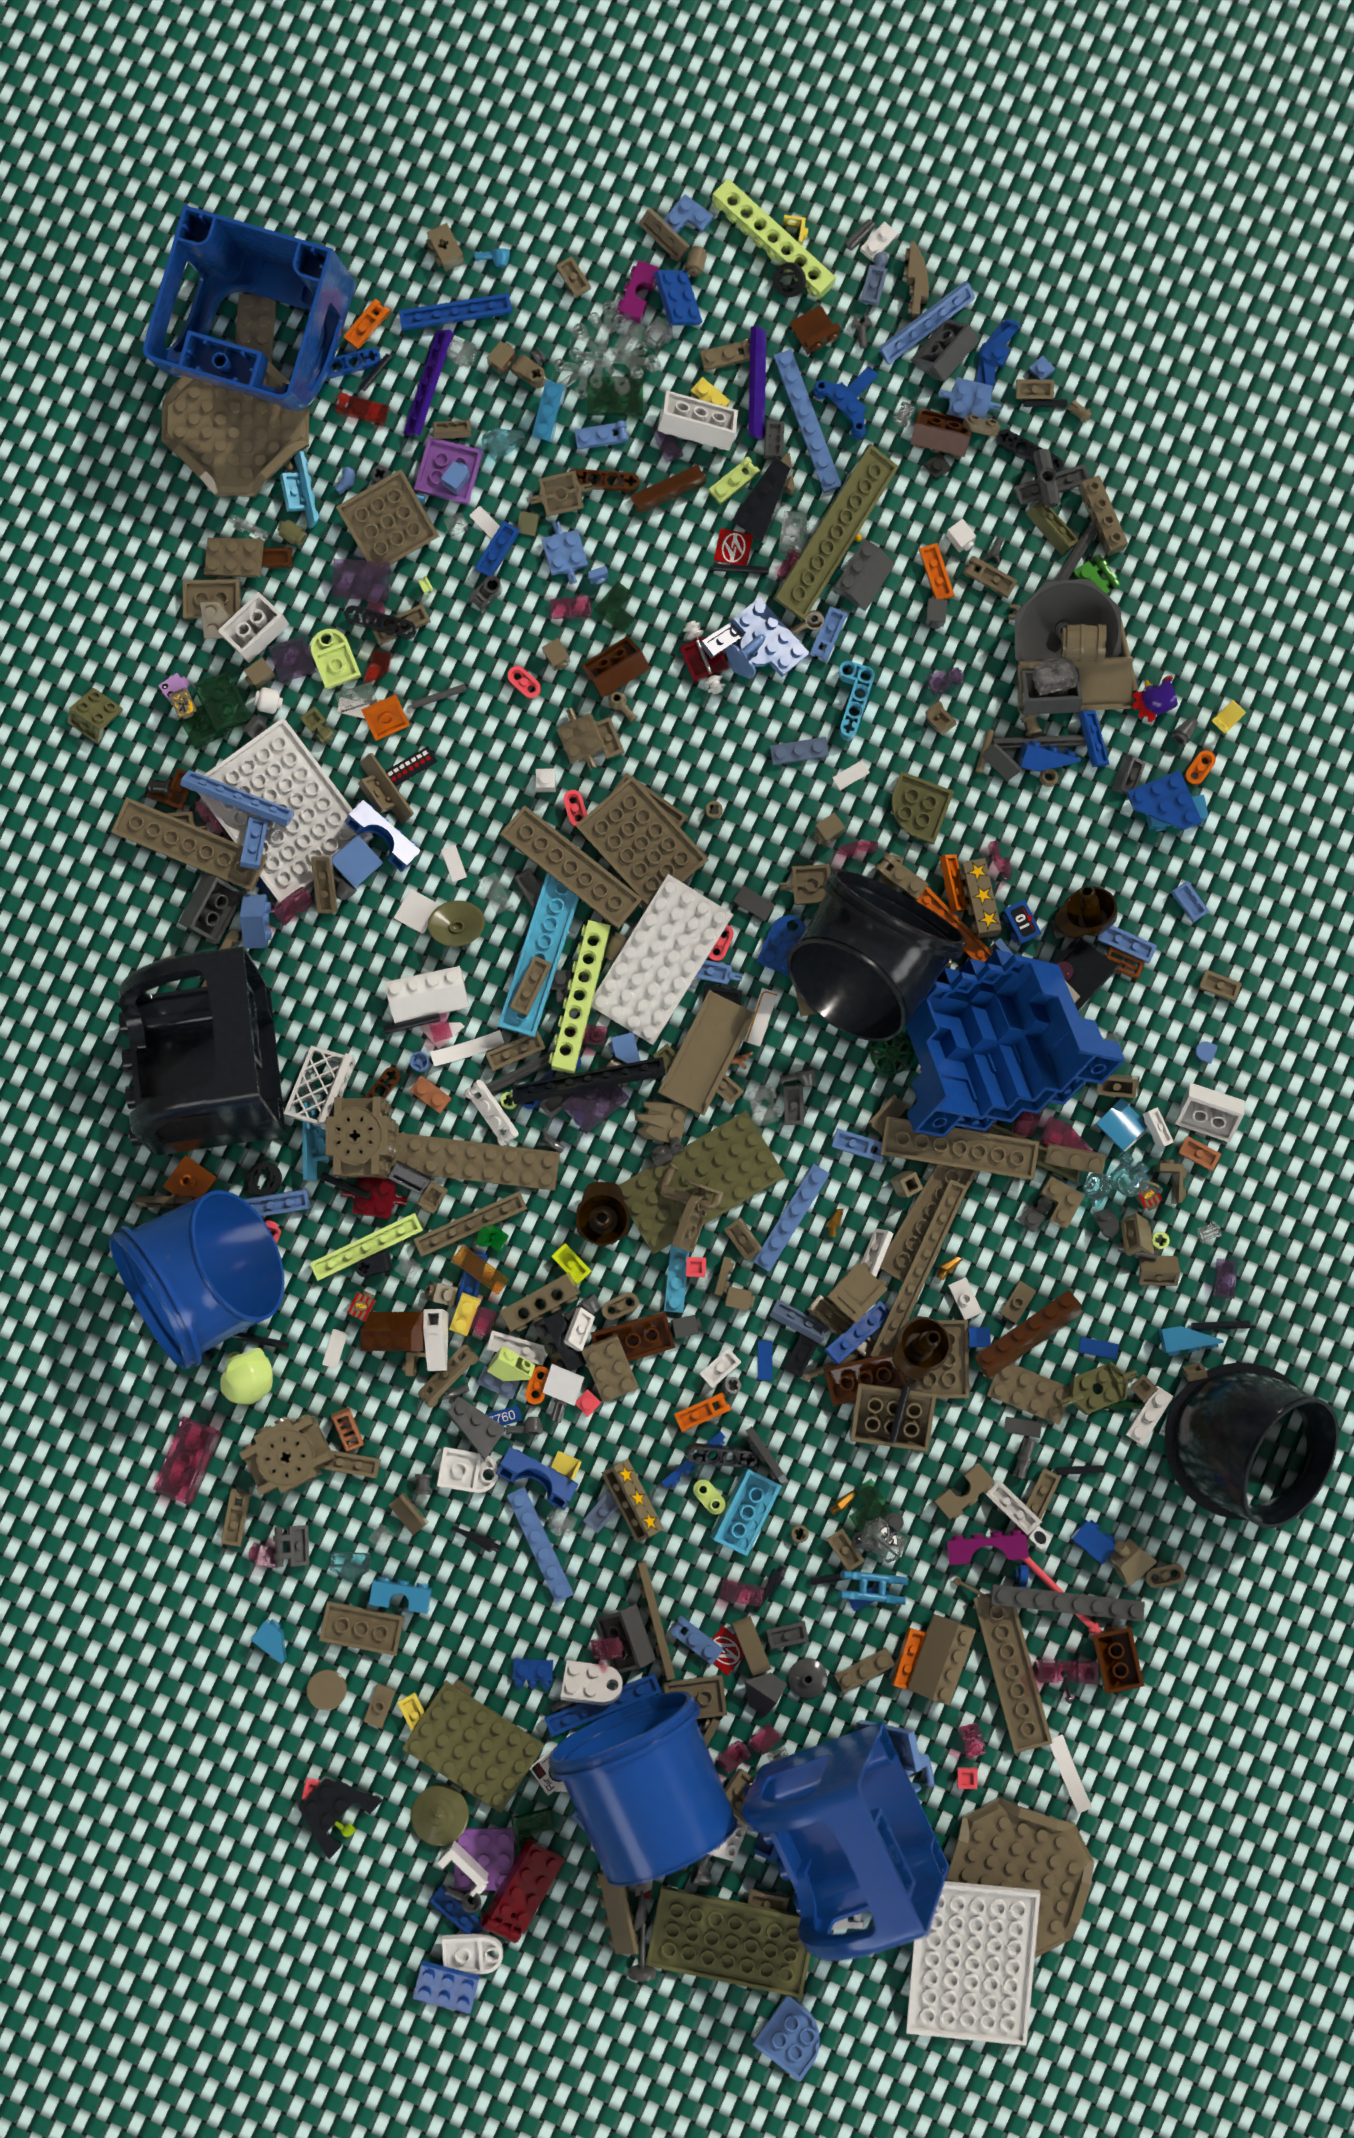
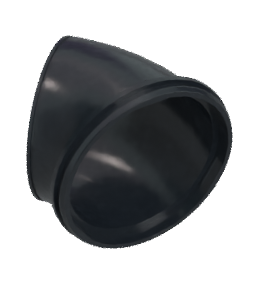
[787,869,965,1042]
[1164,1363,1339,1528]

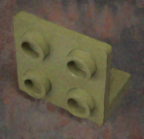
[67,688,123,743]

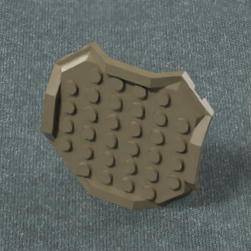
[162,360,310,497]
[945,1797,1094,1958]

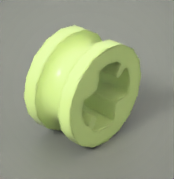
[417,576,434,595]
[500,1092,517,1110]
[1152,1232,1170,1249]

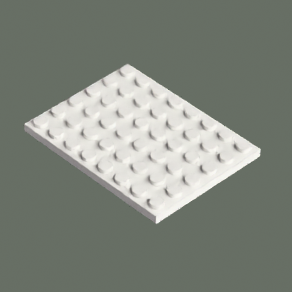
[197,717,374,905]
[906,1881,1040,2045]

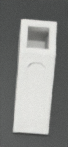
[423,1309,449,1371]

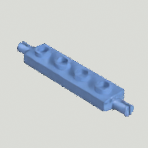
[695,960,743,985]

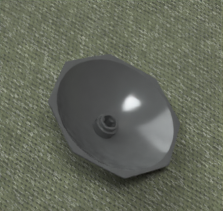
[1014,579,1121,662]

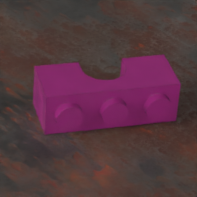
[617,260,659,325]

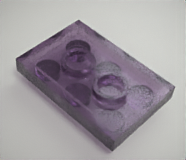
[333,559,391,601]
[561,1085,629,1134]

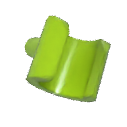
[334,1821,356,1837]

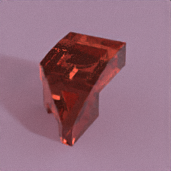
[364,650,393,684]

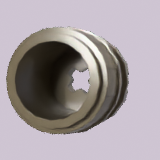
[1061,624,1106,663]

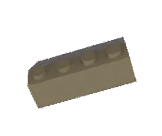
[849,1383,937,1452]

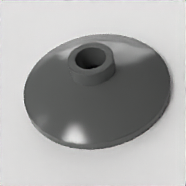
[788,1658,827,1698]

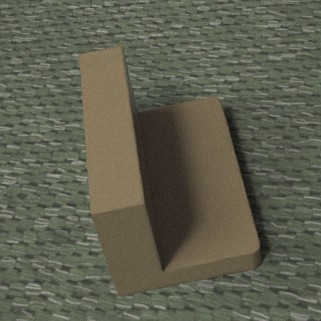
[867,1094,908,1136]
[1120,1213,1154,1256]
[1138,1256,1180,1286]
[389,1492,429,1535]

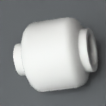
[254,687,283,714]

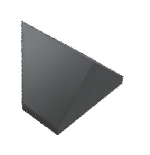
[744,1672,787,1717]

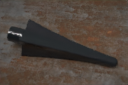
[451,1526,502,1553]
[754,1565,786,1613]

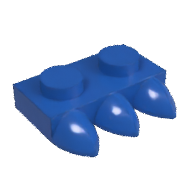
[513,1658,553,1691]

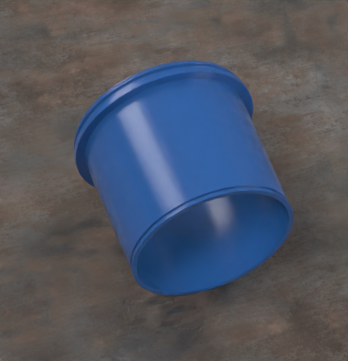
[548,1691,738,1886]

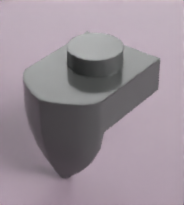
[1093,1207,1120,1239]

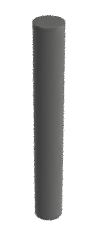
[411,684,467,709]

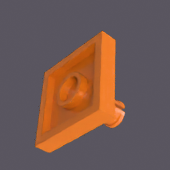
[361,694,410,741]
[163,1155,218,1199]

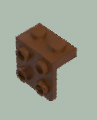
[790,306,841,355]

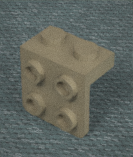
[1153,1160,1187,1204]

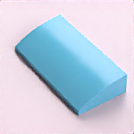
[710,1468,782,1556]

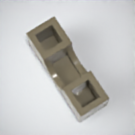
[933,1462,995,1519]

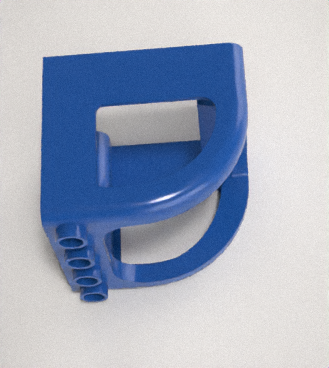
[143,205,356,411]
[742,1721,949,1961]

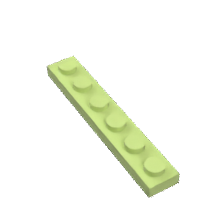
[309,1213,423,1281]

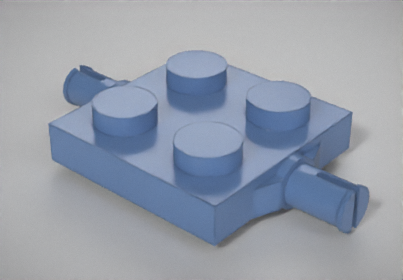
[938,377,1002,419]
[541,522,588,584]

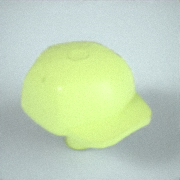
[220,1348,273,1404]

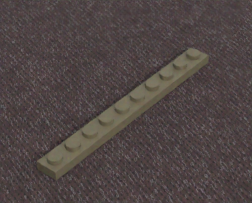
[870,1179,968,1357]

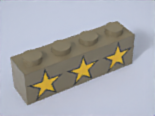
[959,858,1001,939]
[601,1459,664,1543]

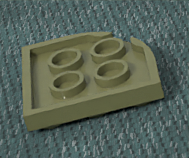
[891,771,954,845]

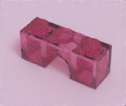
[1035,1659,1098,1684]

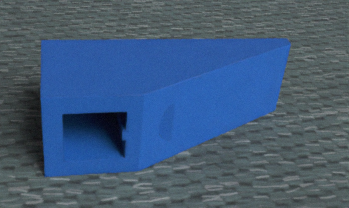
[1017,740,1081,771]

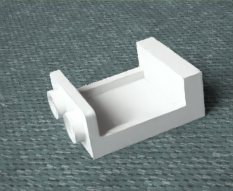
[437,1840,489,1897]

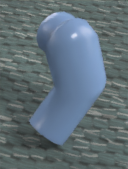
[335,467,355,494]

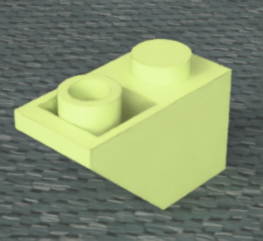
[487,1346,535,1381]

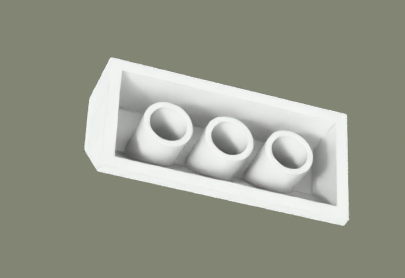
[658,390,738,451]
[385,966,470,1024]

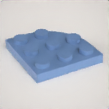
[752,1995,820,2081]

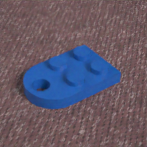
[756,915,806,977]

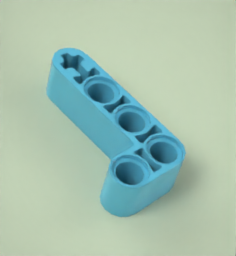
[838,661,875,741]

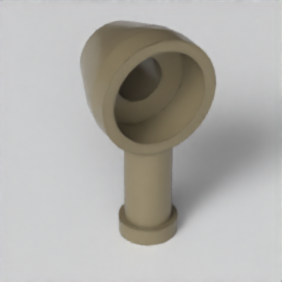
[790,610,824,636]
[608,691,638,723]

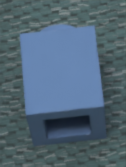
[441,461,470,495]

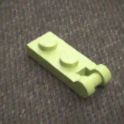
[709,457,761,505]

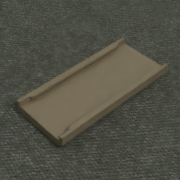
[1017,657,1133,713]
[658,990,756,1116]

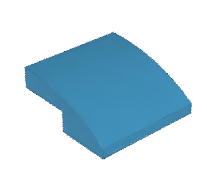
[1096,1098,1148,1151]

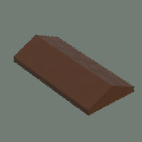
[590,1311,676,1362]
[823,1352,907,1406]

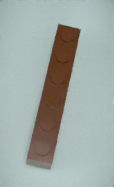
[975,1290,1082,1379]

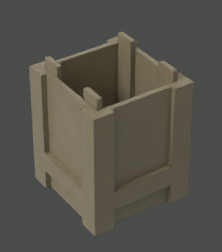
[825,1262,888,1323]

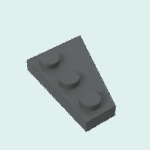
[446,1396,506,1461]
[746,1426,789,1486]

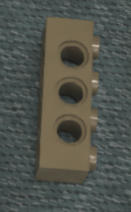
[1078,475,1128,557]
[499,1272,581,1333]

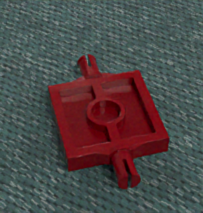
[341,1177,408,1219]

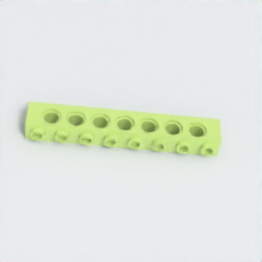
[712,178,836,300]
[549,920,611,1074]

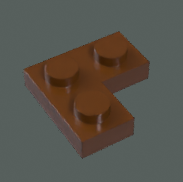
[146,768,191,811]

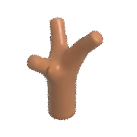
[731,1051,753,1069]

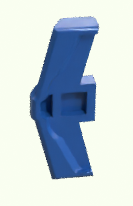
[975,319,1020,392]

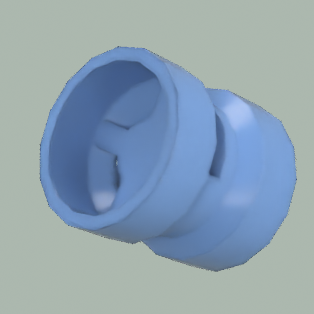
[410,1051,430,1072]

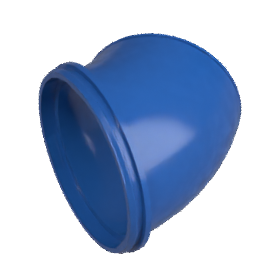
[109,1190,285,1369]

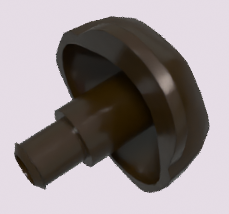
[1055,886,1118,939]
[576,1182,629,1246]
[892,1316,952,1380]

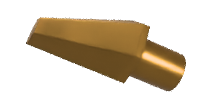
[825,1208,844,1237]
[937,1256,963,1280]
[830,1490,857,1515]

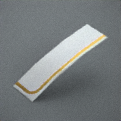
[744,988,778,1047]

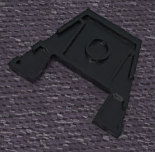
[298,1775,382,1860]

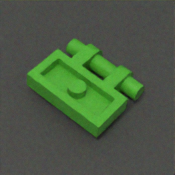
[1072,554,1121,594]

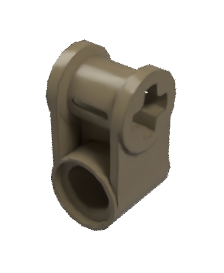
[510,354,546,388]

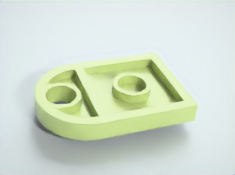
[311,629,362,690]

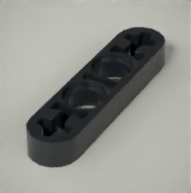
[996,429,1063,473]
[344,605,416,640]
[684,1443,758,1468]

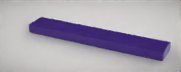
[748,325,767,440]
[403,330,454,436]

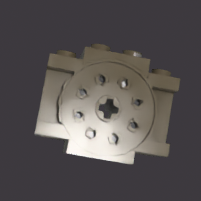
[325,1097,399,1179]
[239,1414,336,1495]

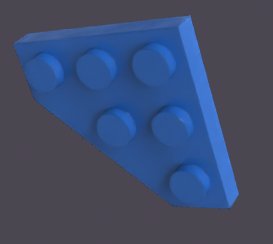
[1126,770,1202,831]

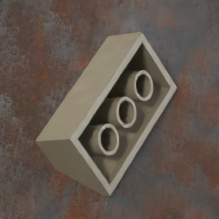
[907,1614,976,1706]
[596,1869,639,1954]

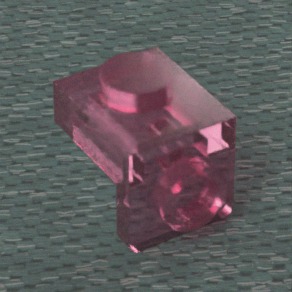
[777,549,800,579]
[249,1542,277,1568]
[959,1723,986,1758]
[716,1741,751,1774]

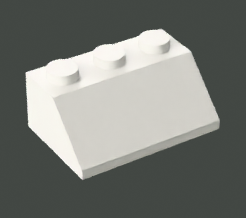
[218,592,289,663]
[1175,1083,1245,1143]

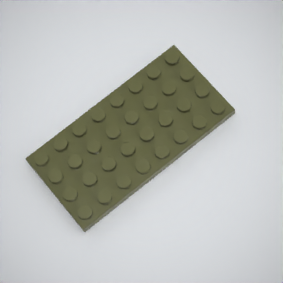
[619,1110,786,1255]
[646,1886,811,1998]

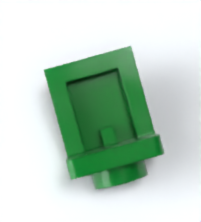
[475,1225,509,1251]

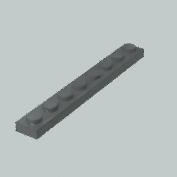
[989,1584,1145,1622]

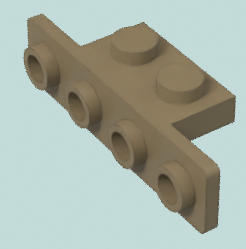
[358,753,414,824]

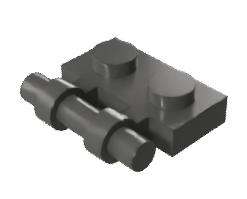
[273,1525,309,1567]

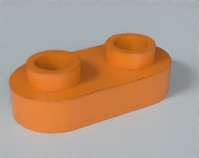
[1184,750,1216,786]
[525,1366,549,1404]

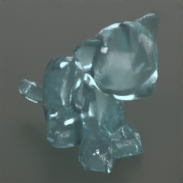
[1083,1151,1163,1207]

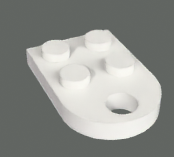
[437,1447,499,1493]
[561,1660,622,1705]
[442,1934,503,1974]

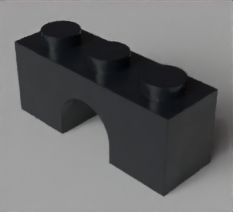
[534,1311,586,1371]

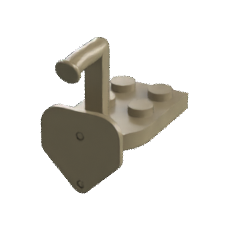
[660,1162,724,1253]

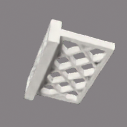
[284,1046,356,1130]

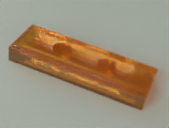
[452,1245,510,1295]

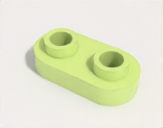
[693,1479,726,1514]

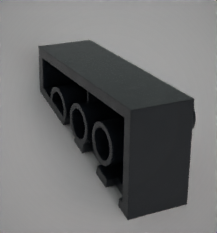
[732,457,794,543]

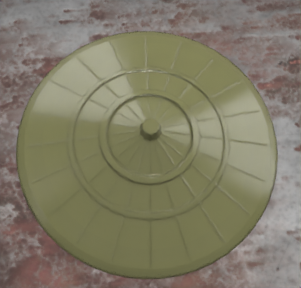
[428,901,485,946]
[411,1784,469,1846]

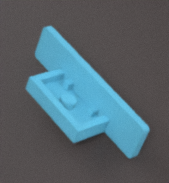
[280,451,319,528]
[302,1103,333,1181]

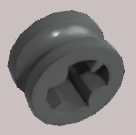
[530,348,547,366]
[722,1377,741,1396]

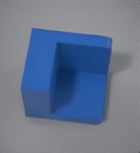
[968,1327,992,1347]
[753,1833,779,1863]

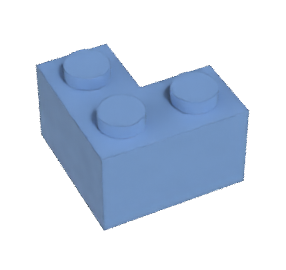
[239,894,272,948]

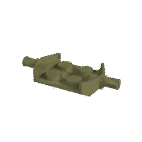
[1059,1362,1138,1415]

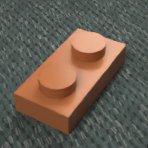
[409,1076,452,1114]
[1177,1136,1221,1171]

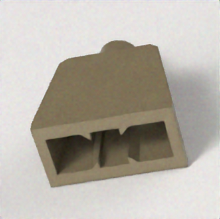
[1110,1539,1157,1587]

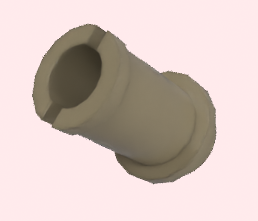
[1068,400,1092,423]

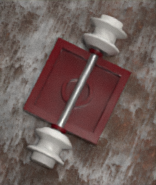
[680,621,729,694]

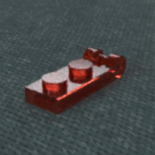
[334,392,390,426]

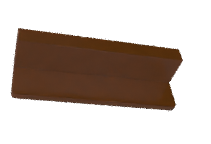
[631,464,706,514]

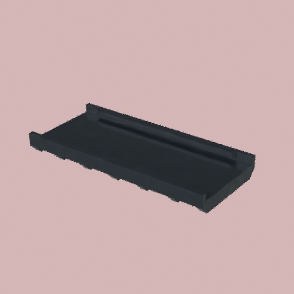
[1053,937,1119,1013]

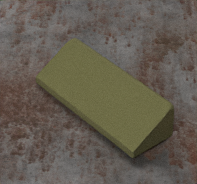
[1026,500,1079,555]

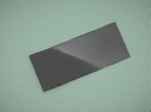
[1004,1417,1042,1438]

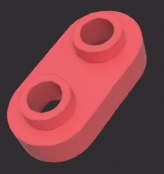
[508,666,541,699]
[563,790,587,827]
[708,925,734,962]

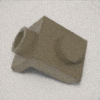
[925,701,957,735]
[417,1180,448,1214]
[425,1281,458,1306]
[402,1349,426,1376]

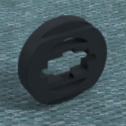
[773,262,806,297]
[247,1161,282,1196]

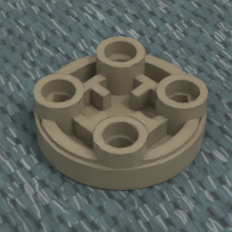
[307,1669,348,1710]

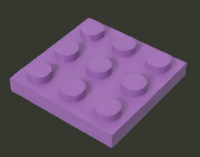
[414,437,483,505]
[454,1828,514,1891]

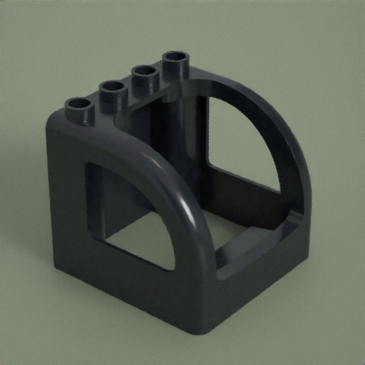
[118,946,287,1155]

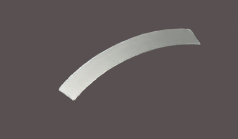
[430,1030,504,1066]
[1050,1735,1092,1813]

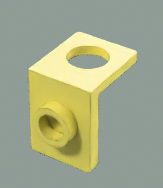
[783,215,808,245]
[1212,700,1246,734]
[551,1451,582,1480]

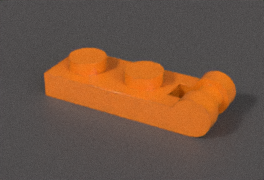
[343,299,391,350]
[674,1392,732,1432]

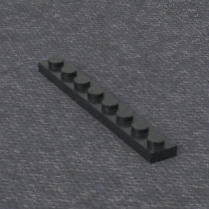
[512,1057,666,1105]

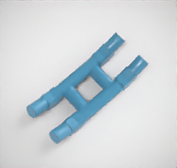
[838,1571,909,1605]

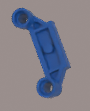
[813,380,867,440]

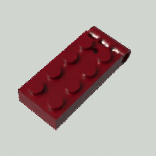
[480,1837,565,1943]

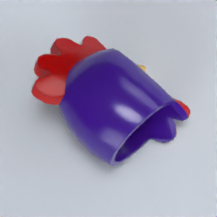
[1132,675,1178,723]

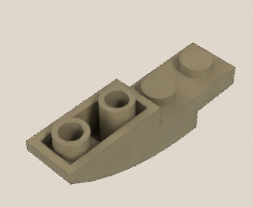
[903,241,929,321]

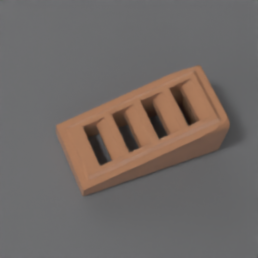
[331,1407,364,1452]

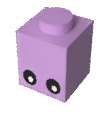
[158,673,191,705]

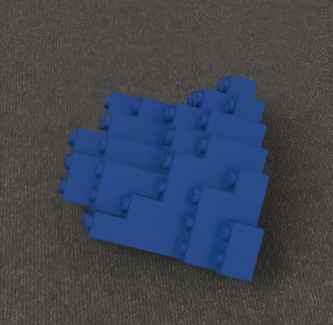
[906,950,1125,1137]

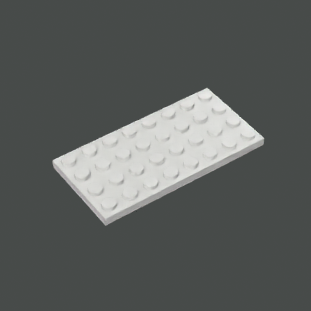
[591,874,734,1045]

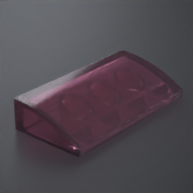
[153,1416,222,1504]

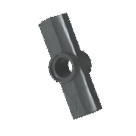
[1033,448,1061,509]

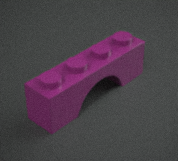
[947,1530,1029,1565]

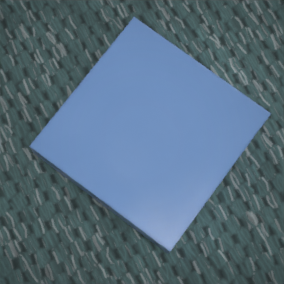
[332,834,383,888]

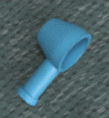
[475,248,510,267]

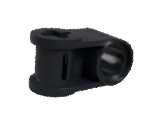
[355,1251,394,1278]

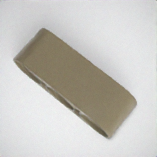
[732,1616,771,1677]

